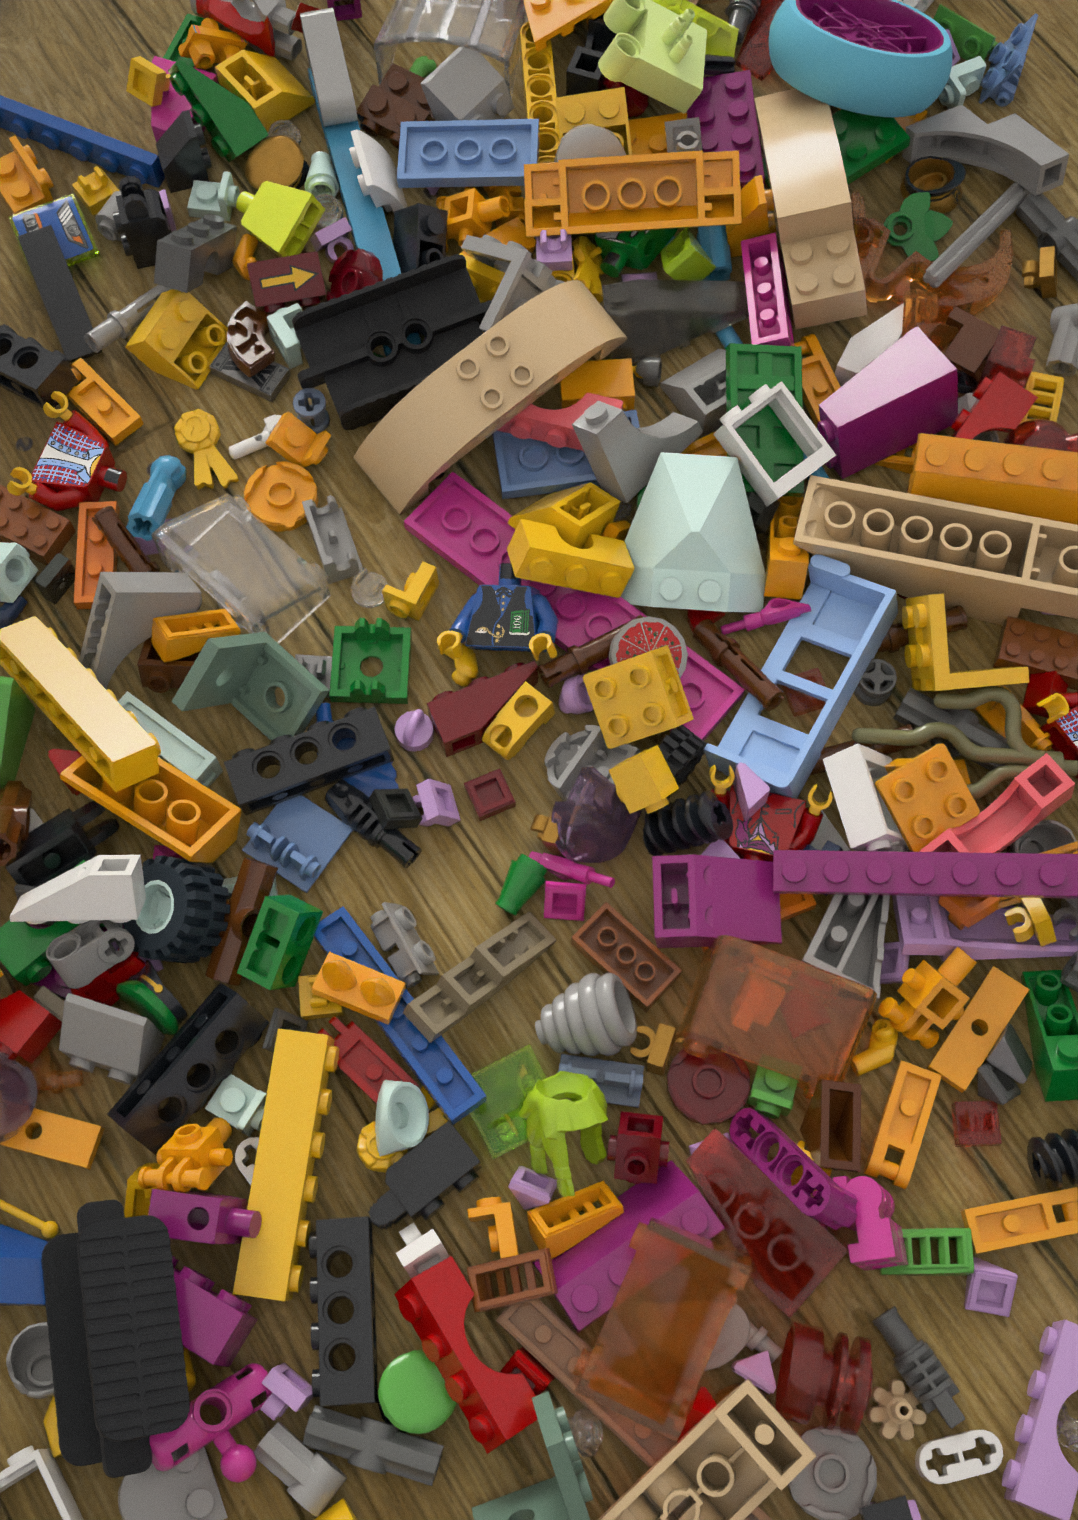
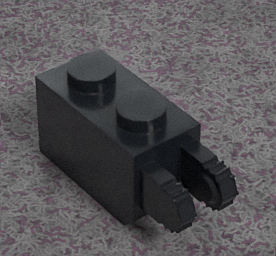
[113,175,172,269]
[5,800,120,887]
[368,1121,482,1231]

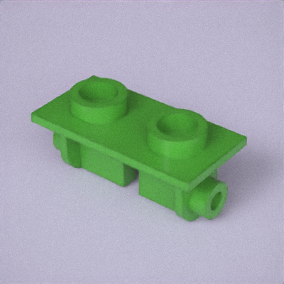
[933,4,998,61]

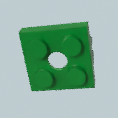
[329,618,412,704]

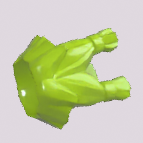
[519,1071,609,1197]

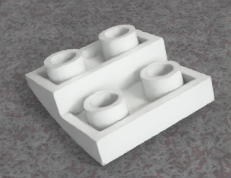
[349,129,407,213]

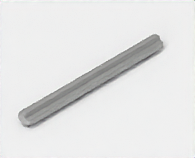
[923,182,1032,288]

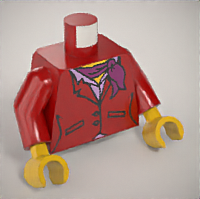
[709,765,833,862]

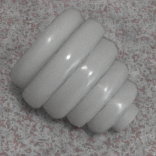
[535,973,637,1056]

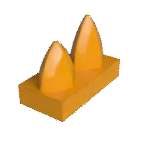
[311,952,406,1025]

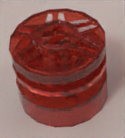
[775,1321,873,1436]

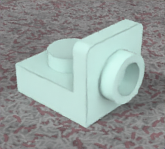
[938,56,987,110]
[187,171,240,221]
[267,303,303,369]
[205,1074,267,1137]

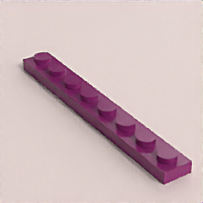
[773,850,1078,899]

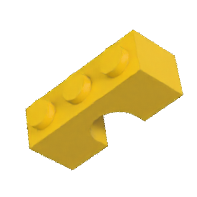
[507,519,635,598]

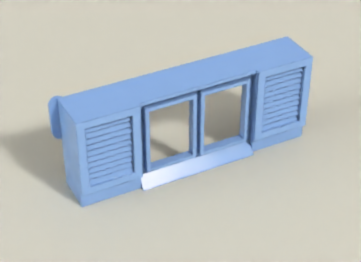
[704,554,898,799]

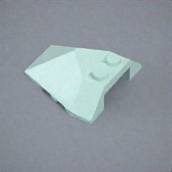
[620,452,766,613]

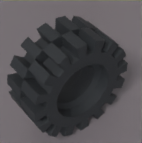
[658,725,707,799]

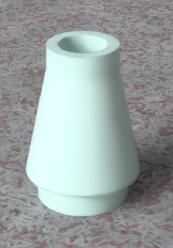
[304,151,339,203]

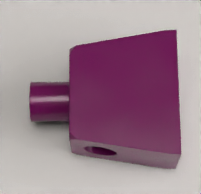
[148,1189,262,1244]

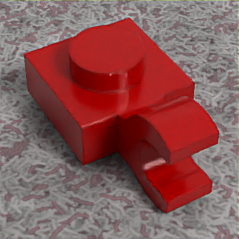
[70,949,145,1006]

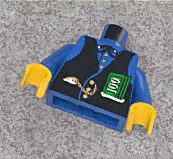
[437,563,558,661]

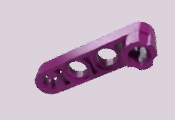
[729,1108,858,1230]

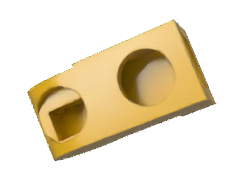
[482,681,555,760]

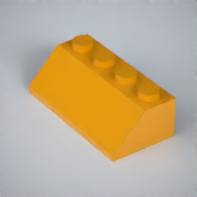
[60,755,242,863]

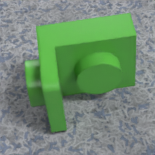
[747,1053,802,1119]

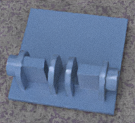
[979,13,1038,107]
[242,795,353,893]

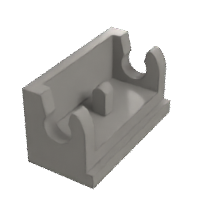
[302,495,364,584]

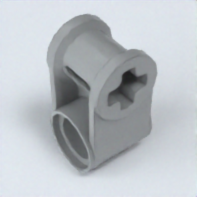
[46,920,135,989]

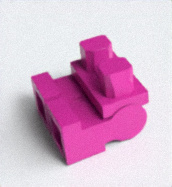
[812,1176,908,1271]

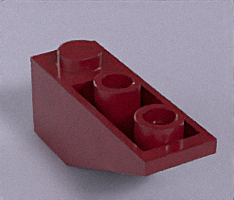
[427,660,538,757]

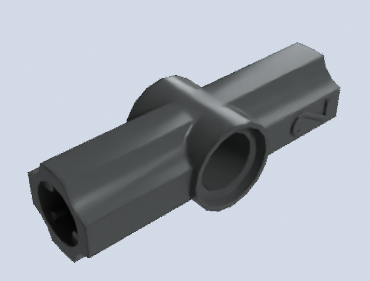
[1016,193,1078,281]
[893,688,1009,771]
[302,1405,444,1486]

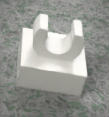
[396,1222,450,1278]

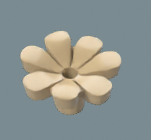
[867,1379,926,1441]

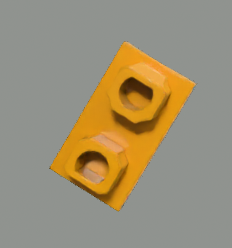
[178,18,248,70]

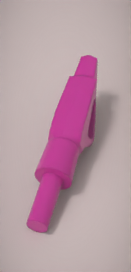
[721,598,811,635]
[529,851,615,888]

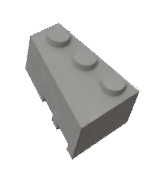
[796,894,890,1010]

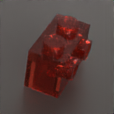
[975,325,1037,390]

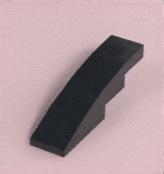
[17,225,103,363]

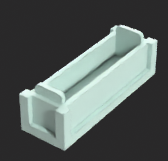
[118,691,223,788]

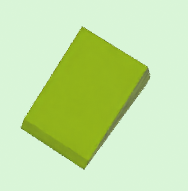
[660,228,716,291]

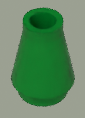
[495,854,548,916]

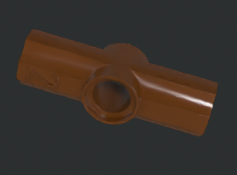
[0,781,32,866]
[205,857,278,986]

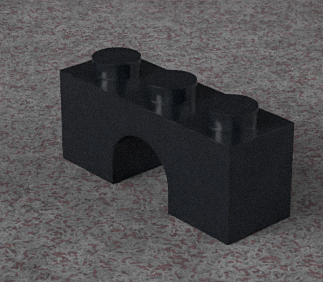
[566,13,629,96]

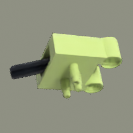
[598,0,736,114]

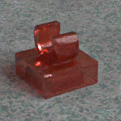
[951,1101,1002,1147]

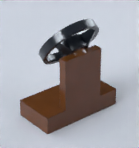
[941,306,1019,394]

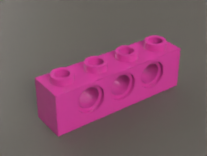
[741,232,794,346]

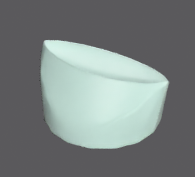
[375,1080,429,1156]

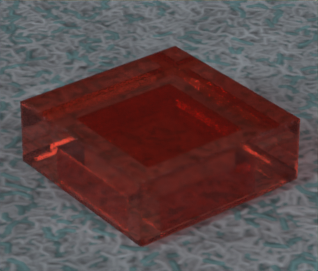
[782,668,826,717]

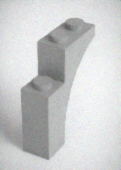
[902,105,1069,196]

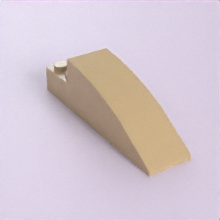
[754,89,867,330]
[793,475,1078,626]

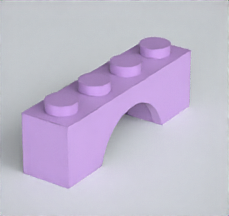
[1002,1320,1078,1520]

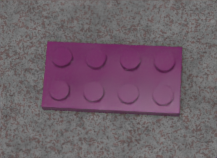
[687,70,765,189]

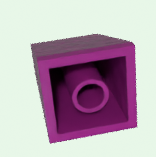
[817,326,958,479]

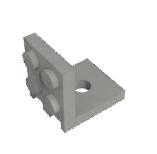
[461,234,564,333]

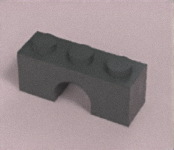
[154,215,237,293]

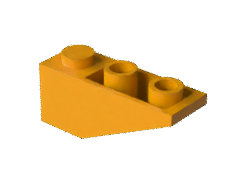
[764,496,809,600]

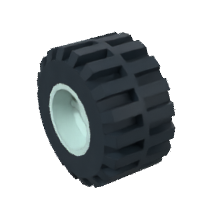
[122,856,230,964]

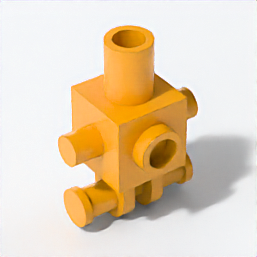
[436,187,510,253]
[878,946,977,1049]
[138,1118,233,1193]

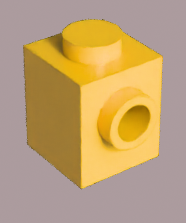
[608,745,679,814]

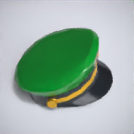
[116,959,188,1035]

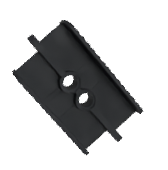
[292,254,492,430]
[41,1200,190,1478]

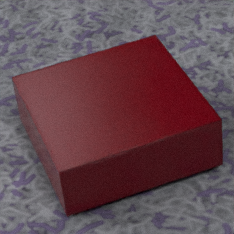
[464,768,516,821]

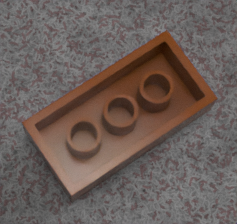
[0,485,76,566]
[993,616,1078,690]
[571,902,682,1013]

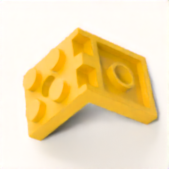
[902,593,1029,691]

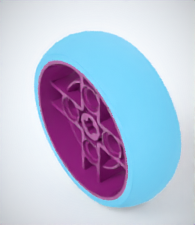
[768,0,952,117]

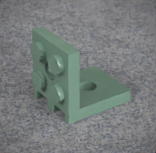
[172,632,330,741]
[471,1391,594,1520]

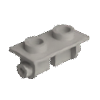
[370,902,439,988]

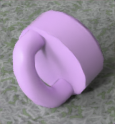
[559,674,593,715]
[394,709,434,752]

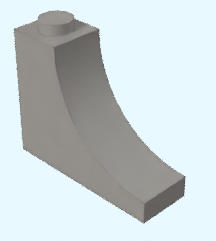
[572,401,703,503]
[79,572,202,689]

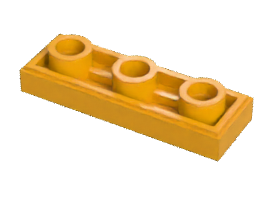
[926,966,1029,1093]
[0,1099,105,1170]

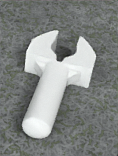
[228,415,281,460]

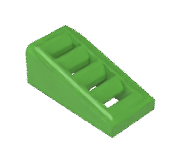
[880,1228,974,1276]

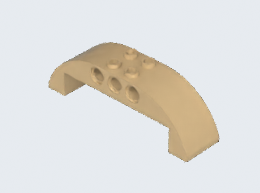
[354,280,627,516]
[597,1379,816,1520]

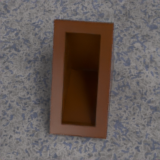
[800,1079,861,1173]

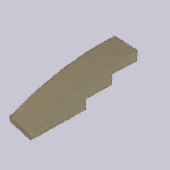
[403,911,556,1043]

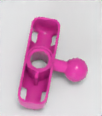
[149,1363,272,1483]

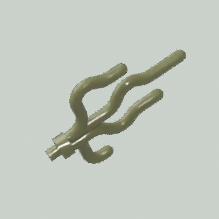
[852,686,1078,800]

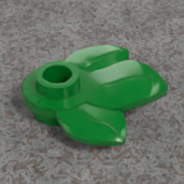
[882,192,953,263]

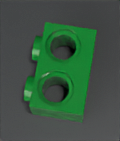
[237,895,323,990]

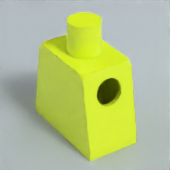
[236,181,326,257]

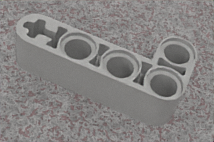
[300,7,358,127]

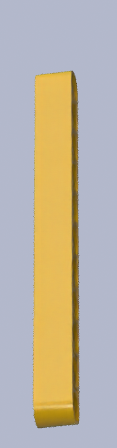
[520,21,575,282]

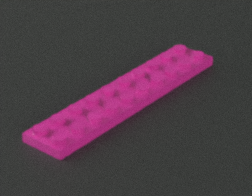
[404,471,745,741]

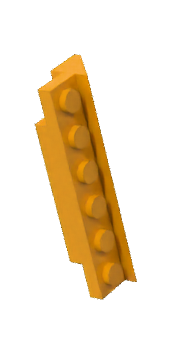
[524,150,742,237]
[907,433,1078,525]

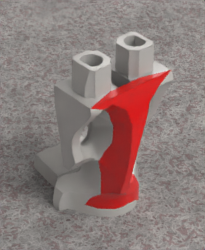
[190,0,302,61]

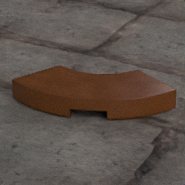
[227,301,275,378]

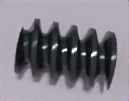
[643,791,734,856]
[1027,1128,1078,1193]

